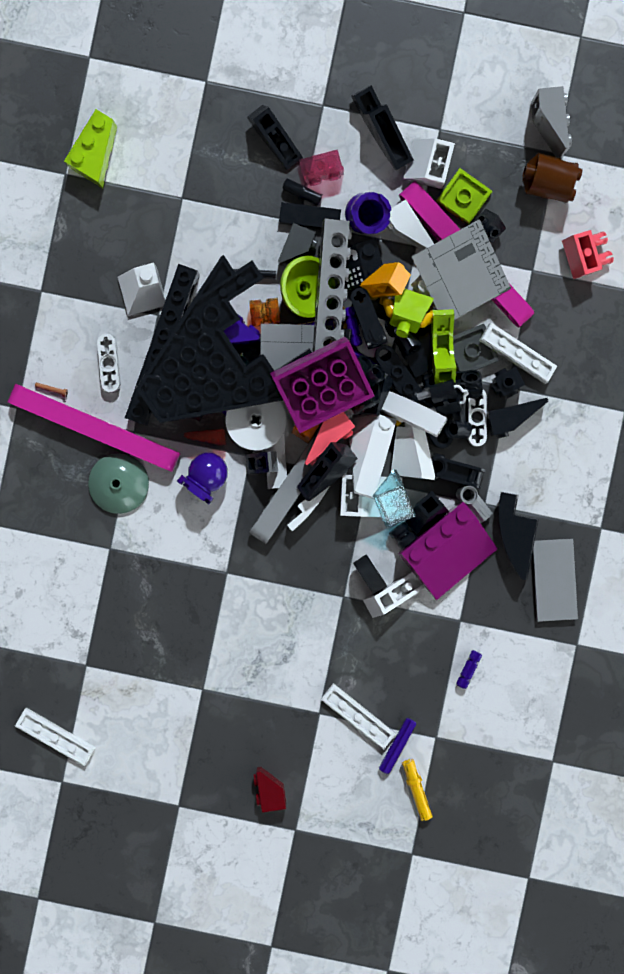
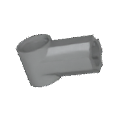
[456,486,493,523]

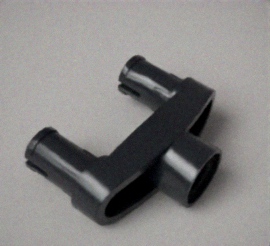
[351,355,385,415]

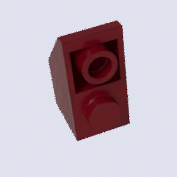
[253,767,287,812]

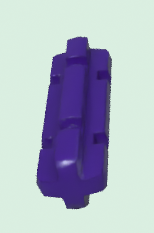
[345,307,362,347]
[456,650,482,689]

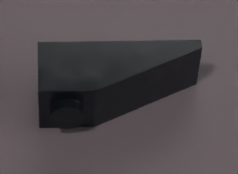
[247,105,303,170]
[487,397,548,439]
[297,442,358,501]

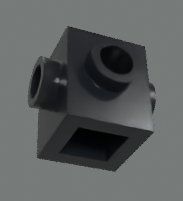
[471,209,506,244]
[491,367,525,399]

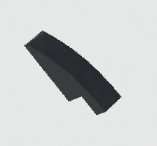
[351,85,414,170]
[499,492,539,580]

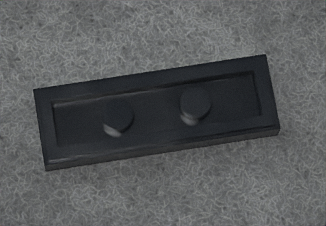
[279,202,341,229]

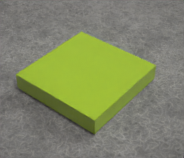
[436,168,492,225]

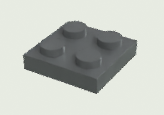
[453,324,499,371]

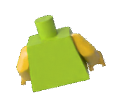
[379,288,434,338]

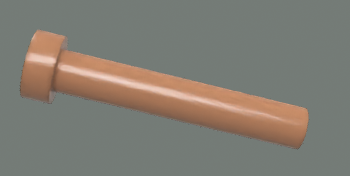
[35,382,68,397]

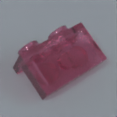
[299,149,344,186]

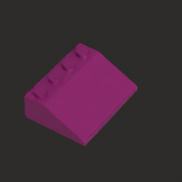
[270,336,374,433]
[398,502,497,600]

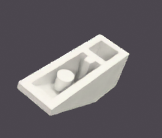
[387,199,434,251]
[363,572,425,618]

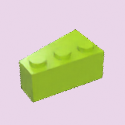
[64,109,117,188]

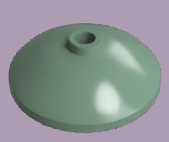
[88,453,149,514]

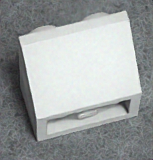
[403,138,455,189]

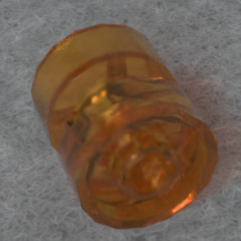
[249,297,281,327]

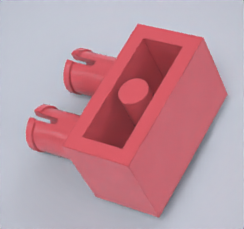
[562,230,614,279]

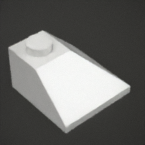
[118,263,166,316]

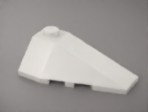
[349,414,397,499]

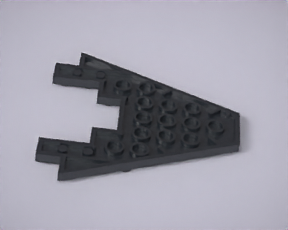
[136,255,312,423]

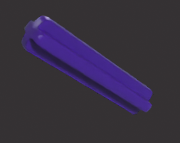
[379,718,416,774]

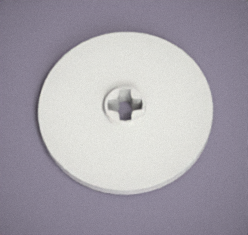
[226,401,286,451]

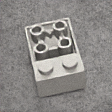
[531,86,572,159]

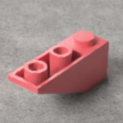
[305,412,355,466]

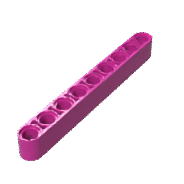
[399,181,534,328]
[8,384,181,472]

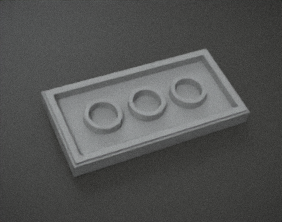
[532,538,578,622]

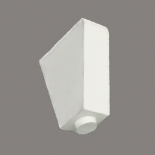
[390,423,435,480]

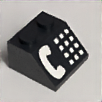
[337,238,383,292]

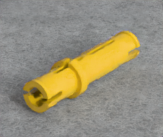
[402,759,433,821]

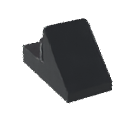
[245,451,278,474]

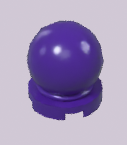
[345,192,392,234]
[177,453,228,505]

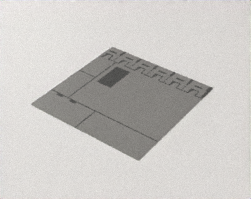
[412,220,511,320]
[261,324,332,371]

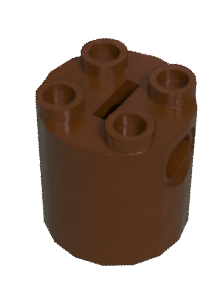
[522,153,583,204]

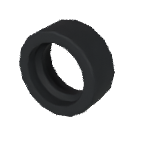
[353,555,387,595]

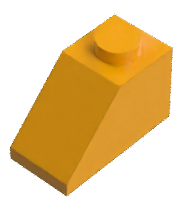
[360,262,411,298]

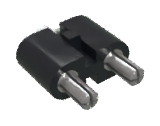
[417,379,469,416]

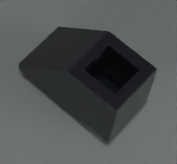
[405,491,449,537]

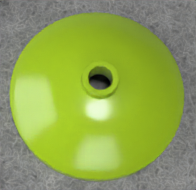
[280,256,335,318]

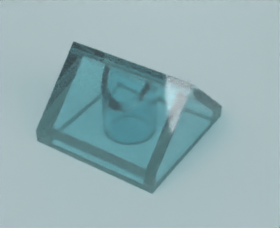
[373,469,416,527]

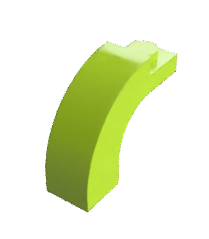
[431,309,456,384]

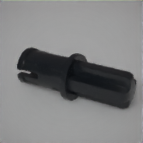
[282,178,323,206]

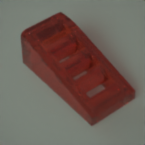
[184,429,227,446]

